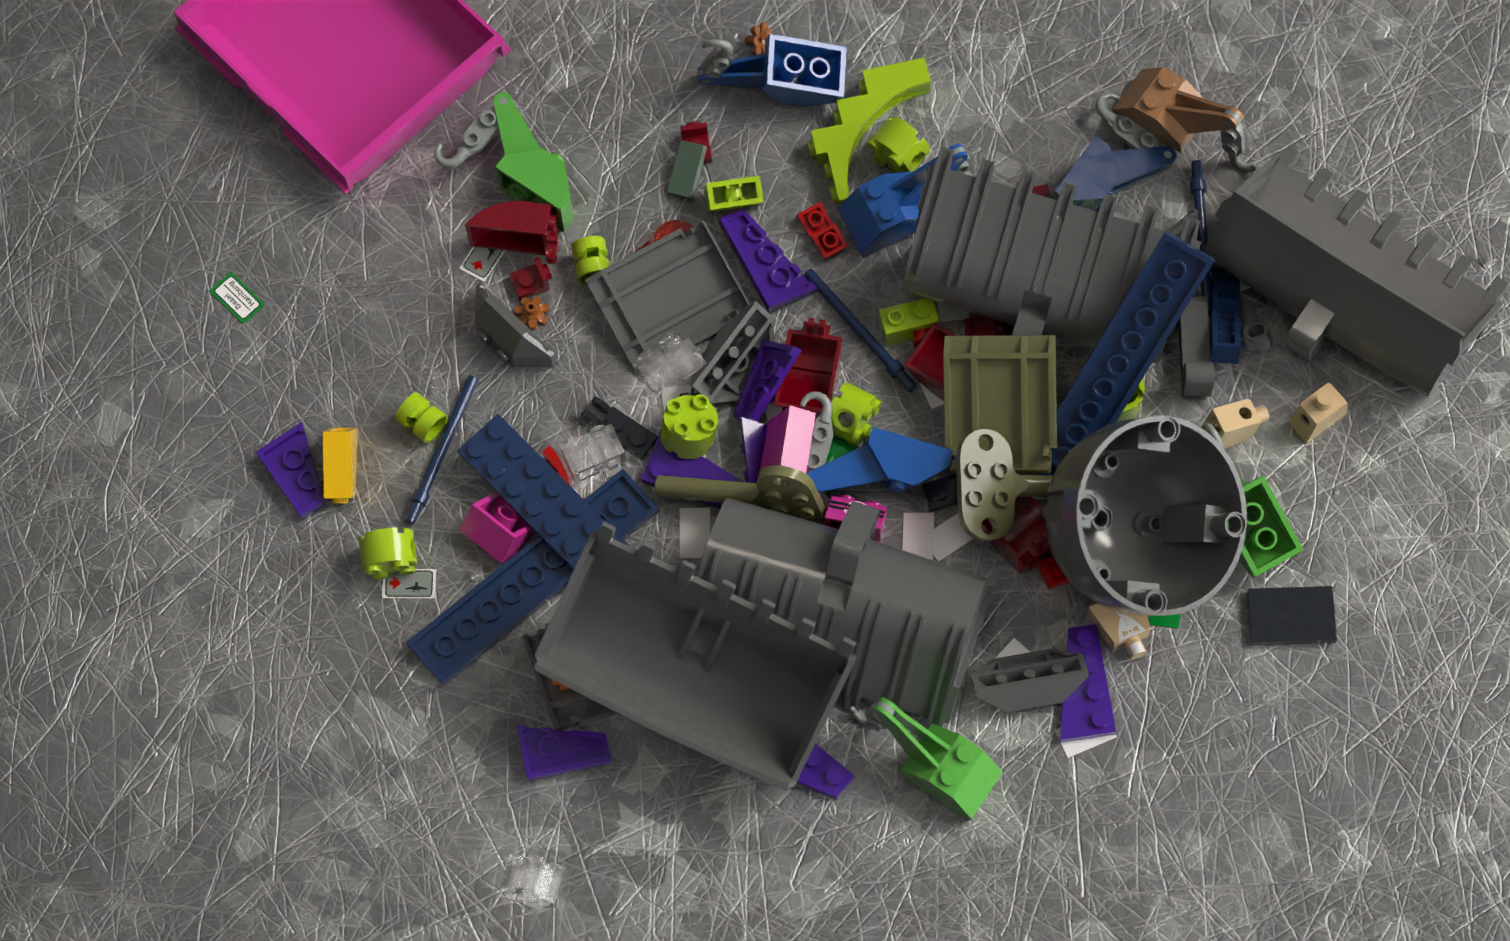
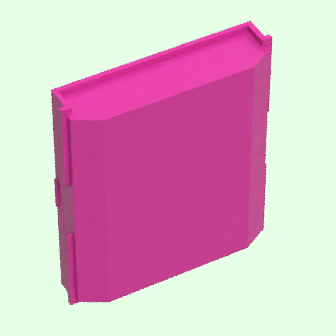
[174,0,511,195]

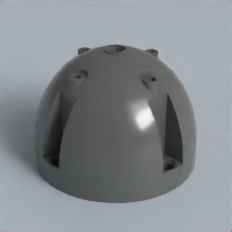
[1041,416,1247,616]

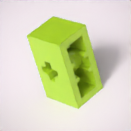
[703,175,764,213]
[878,298,939,346]

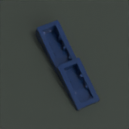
[1211,266,1241,364]

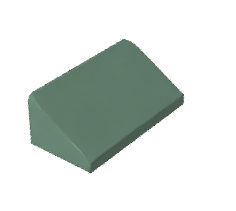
[667,140,707,199]

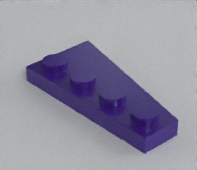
[719,209,817,312]
[641,432,743,509]
[1059,624,1116,743]

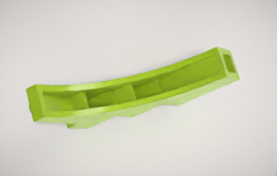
[807,58,931,207]

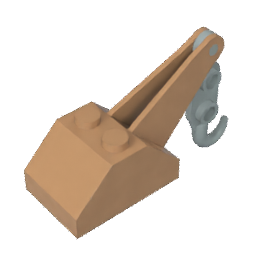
[1112,67,1257,172]

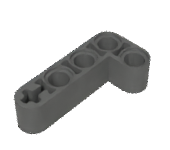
[1178,295,1214,397]

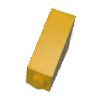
[323,428,358,503]

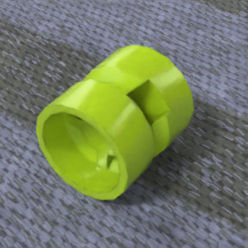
[571,236,610,285]
[395,392,448,443]

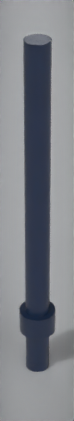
[1190,160,1211,315]
[804,268,917,392]
[404,375,478,525]

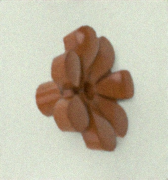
[745,22,772,55]
[514,296,550,330]

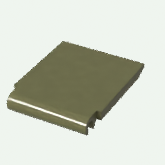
[944,335,1057,473]

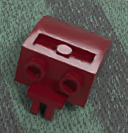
[465,201,560,264]
[774,317,843,413]
[905,323,956,401]
[981,497,1051,574]

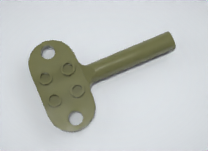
[956,429,1053,542]
[655,465,826,524]

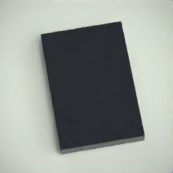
[1247,586,1337,645]

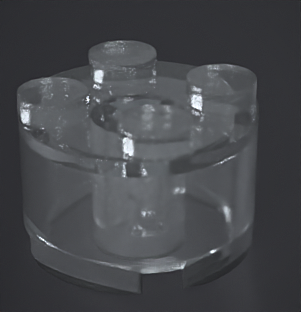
[500,854,565,908]

